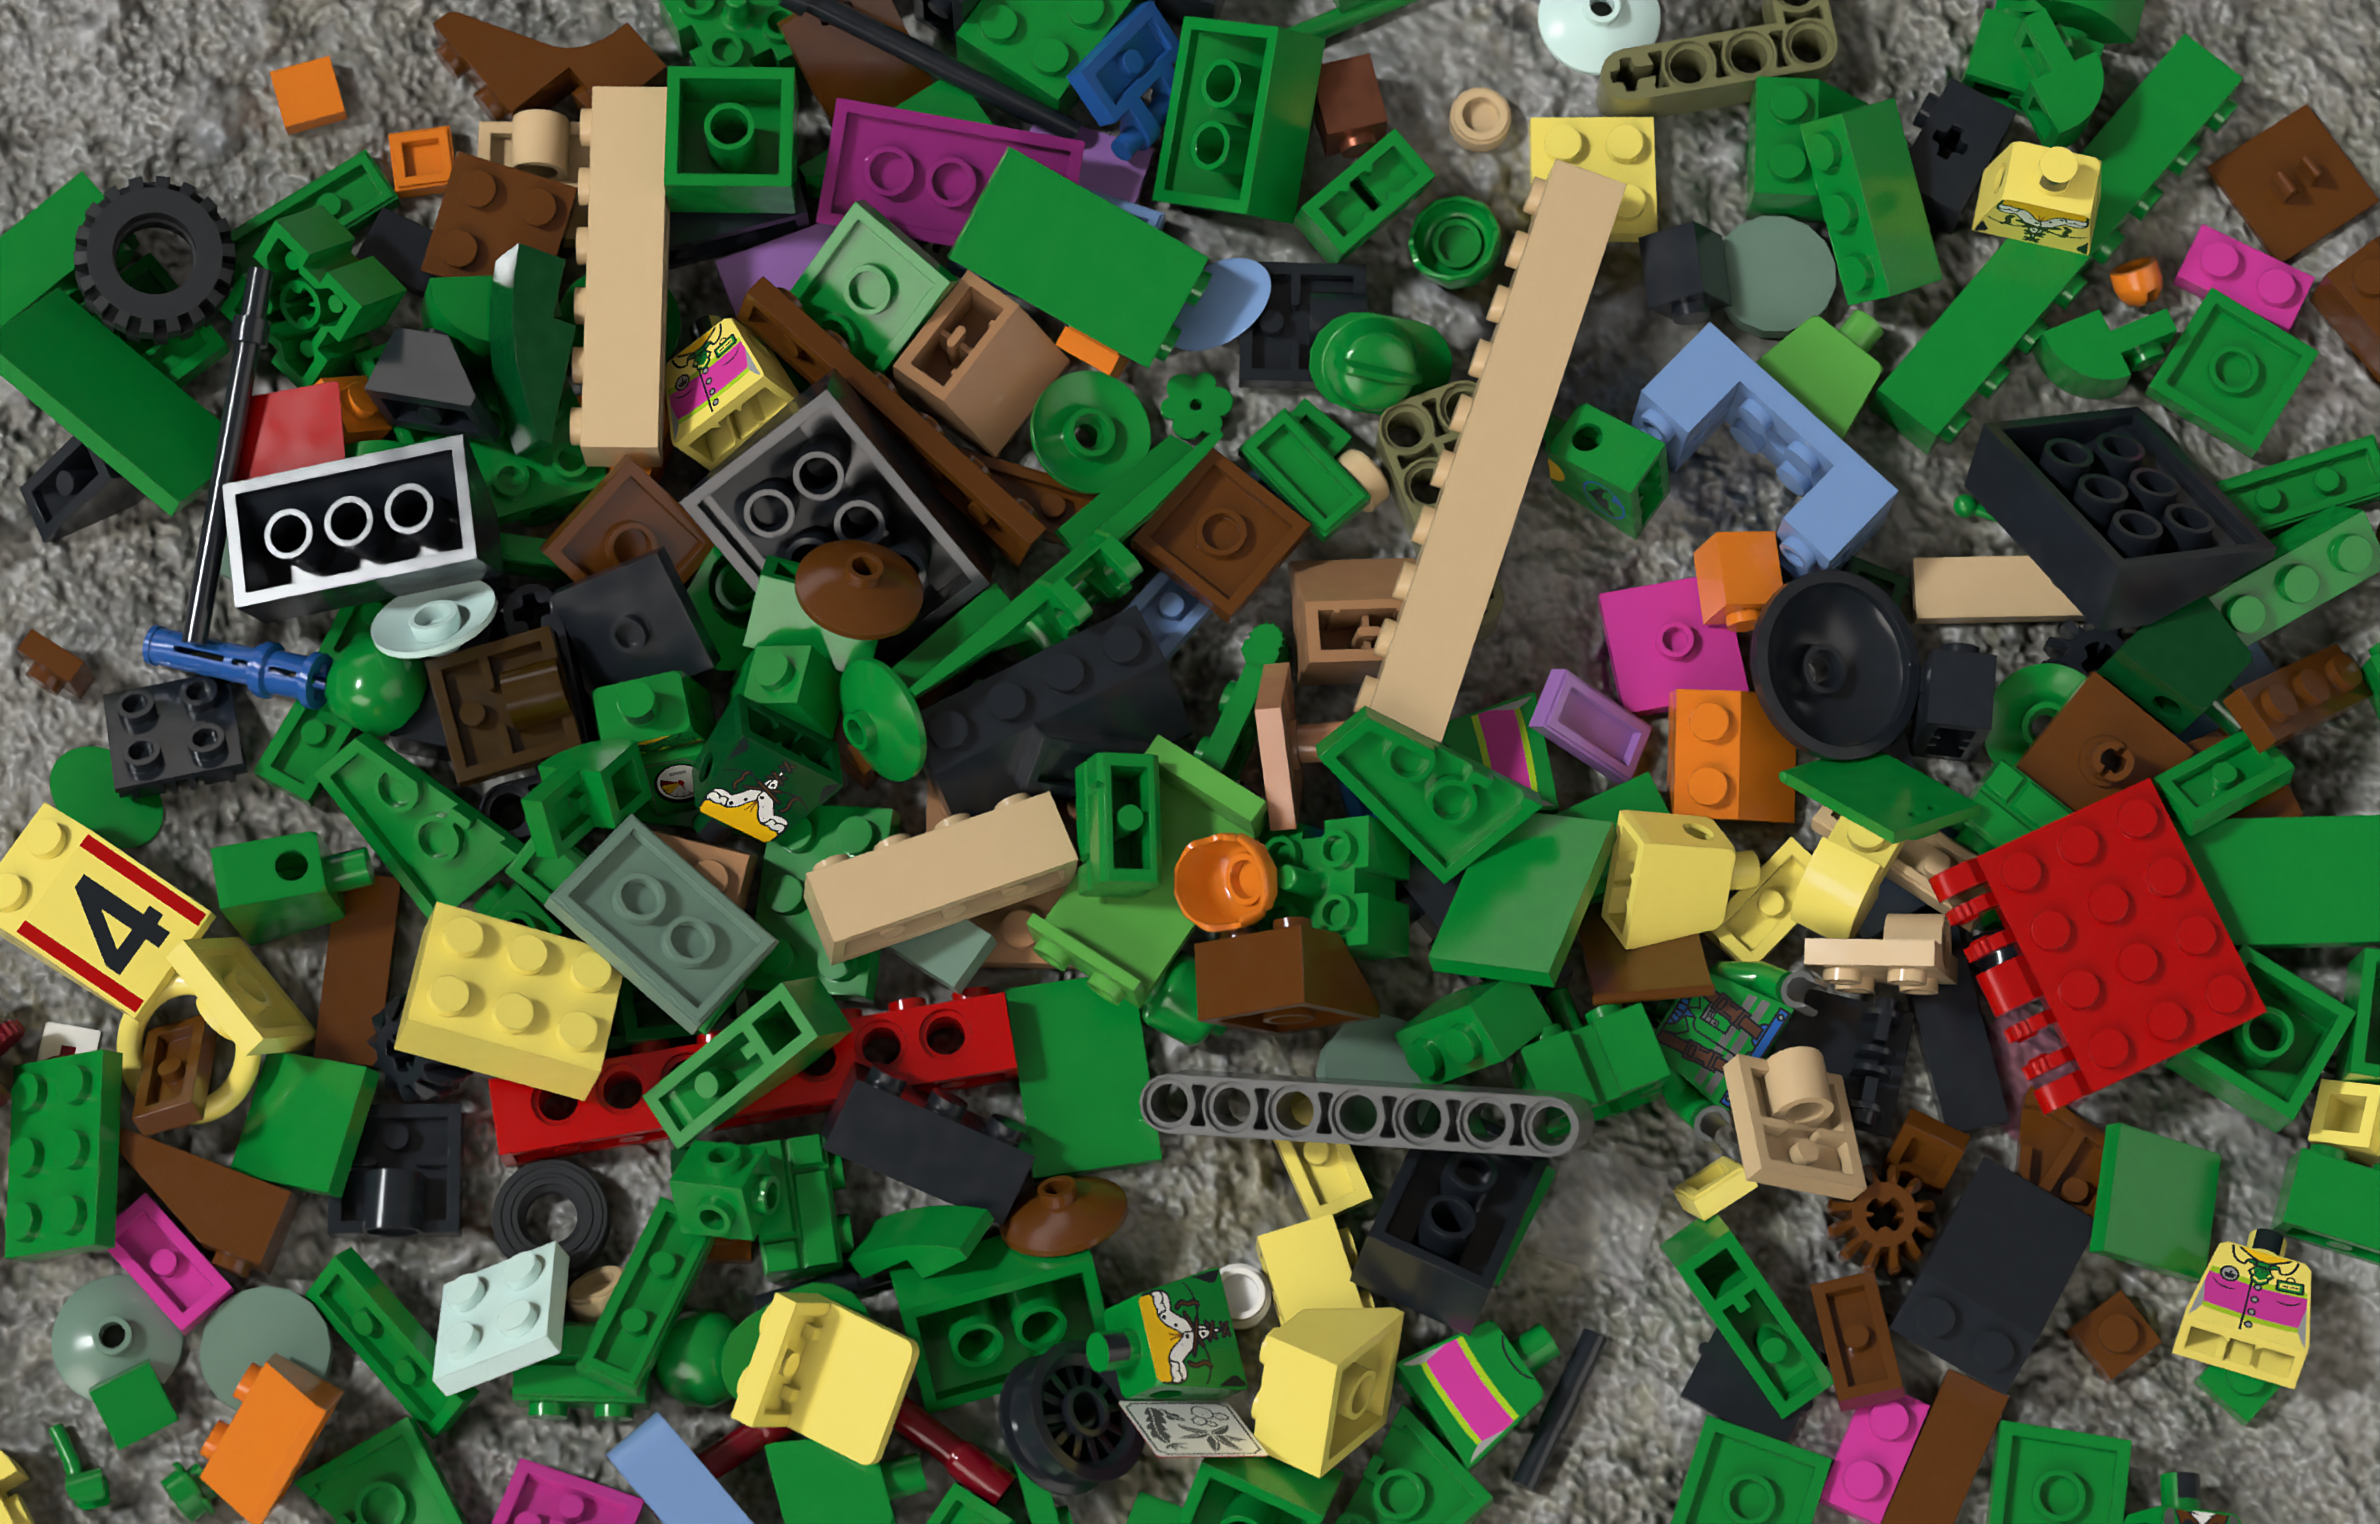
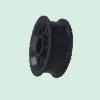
[998,1340,1145,1496]

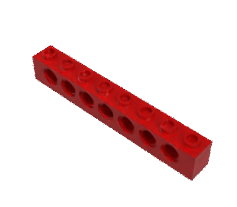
[488,986,1018,1167]

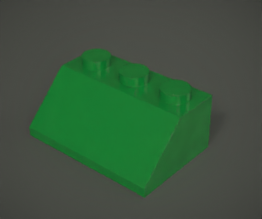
[1152,16,1326,224]
[888,1235,1106,1414]

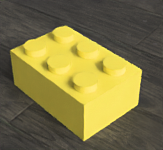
[394,902,623,1101]

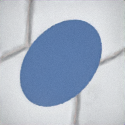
[1173,258,1271,351]

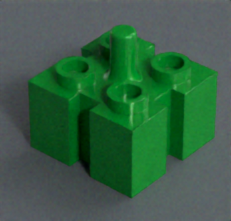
[658,0,805,82]
[220,205,407,388]
[1258,815,1410,961]
[1510,987,1671,1139]

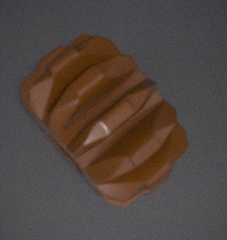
[1825,1165,1936,1275]

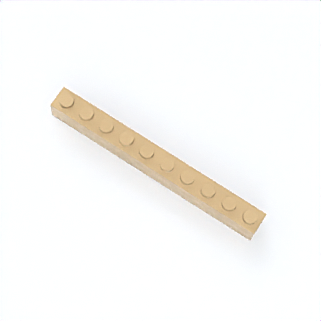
[1353,159,1627,743]

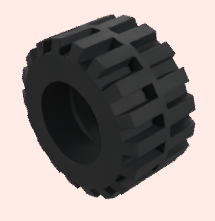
[73,176,236,345]

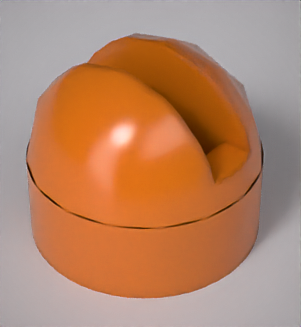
[2109,256,2163,308]

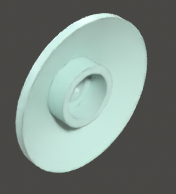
[1538,0,1661,76]
[371,580,497,658]

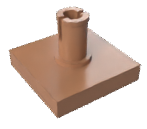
[1255,662,1345,831]

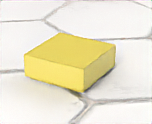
[1673,1156,1758,1221]

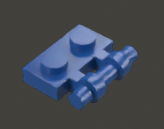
[1066,0,1180,161]

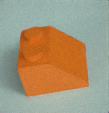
[1666,689,1796,823]
[199,1352,344,1524]

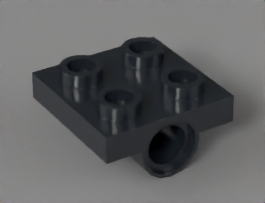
[1239,262,1367,390]
[327,1103,465,1238]

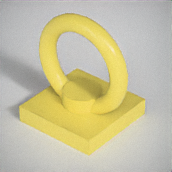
[116,937,316,1125]

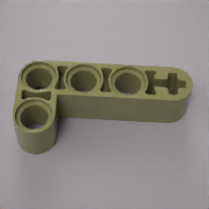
[1596,0,1838,119]
[1375,380,1504,643]

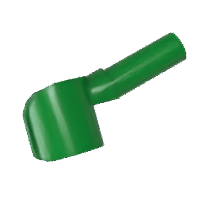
[48,1423,111,1510]

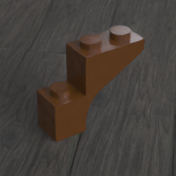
[433,12,668,122]

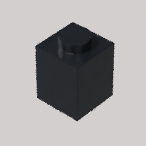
[1638,221,1732,325]

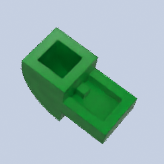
[2013,8,2104,148]
[420,275,562,372]
[2032,308,2177,400]
[521,739,652,859]

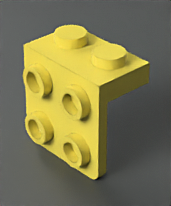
[731,1292,919,1465]

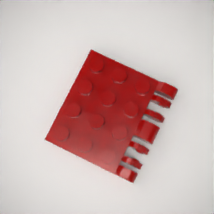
[1928,778,2267,1116]

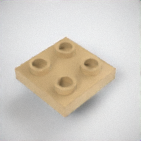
[478,109,590,248]
[1804,913,1958,995]
[1723,1046,1867,1201]

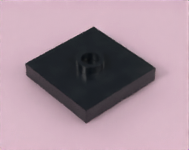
[549,546,721,688]

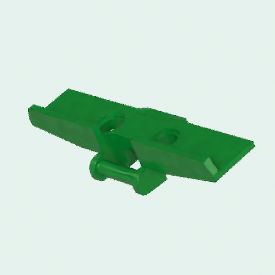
[892,428,1224,701]

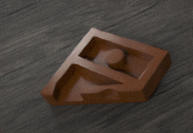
[2015,1085,2105,1219]

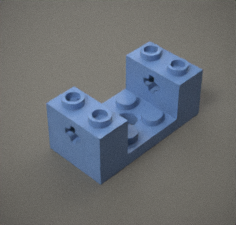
[1631,322,1899,583]

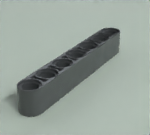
[1139,1069,1595,1157]

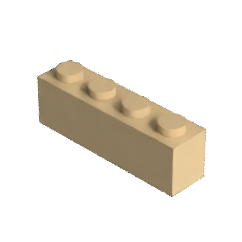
[804,791,1078,966]

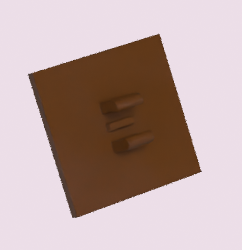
[2206,104,2379,263]

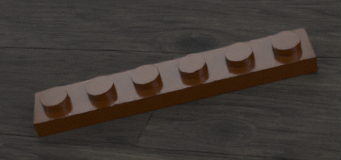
[737,276,1047,568]

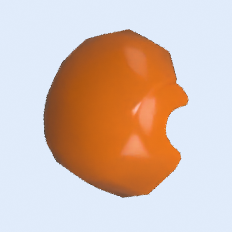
[1173,832,1278,932]

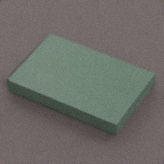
[544,813,779,1036]

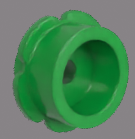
[160,1461,218,1524]

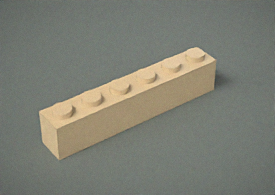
[570,86,670,467]

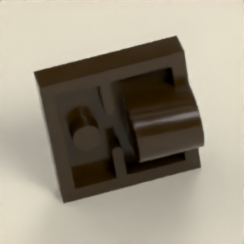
[425,625,584,788]

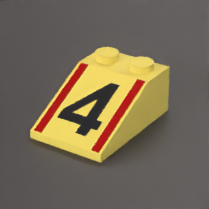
[0,802,216,1023]

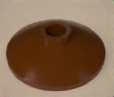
[794,540,923,640]
[999,1175,1129,1257]

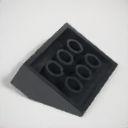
[679,368,996,663]
[1964,406,2277,631]

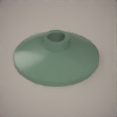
[51,1275,184,1402]

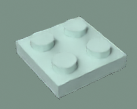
[432,1241,570,1397]

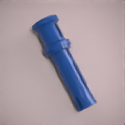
[142,625,333,710]

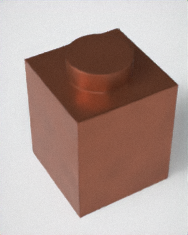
[1313,53,1388,158]

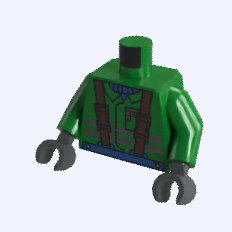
[1631,961,1828,1154]

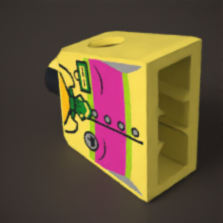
[665,315,800,471]
[2172,1229,2311,1389]

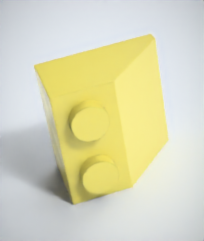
[1251,1307,1404,1478]

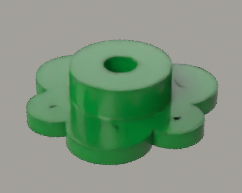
[1160,372,1233,441]

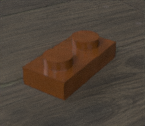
[132,1015,218,1137]
[1810,1271,1905,1412]

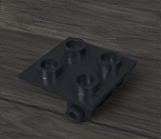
[103,675,248,802]
[1774,989,1915,1138]

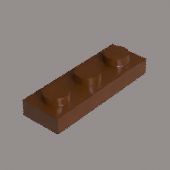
[2223,643,2373,754]

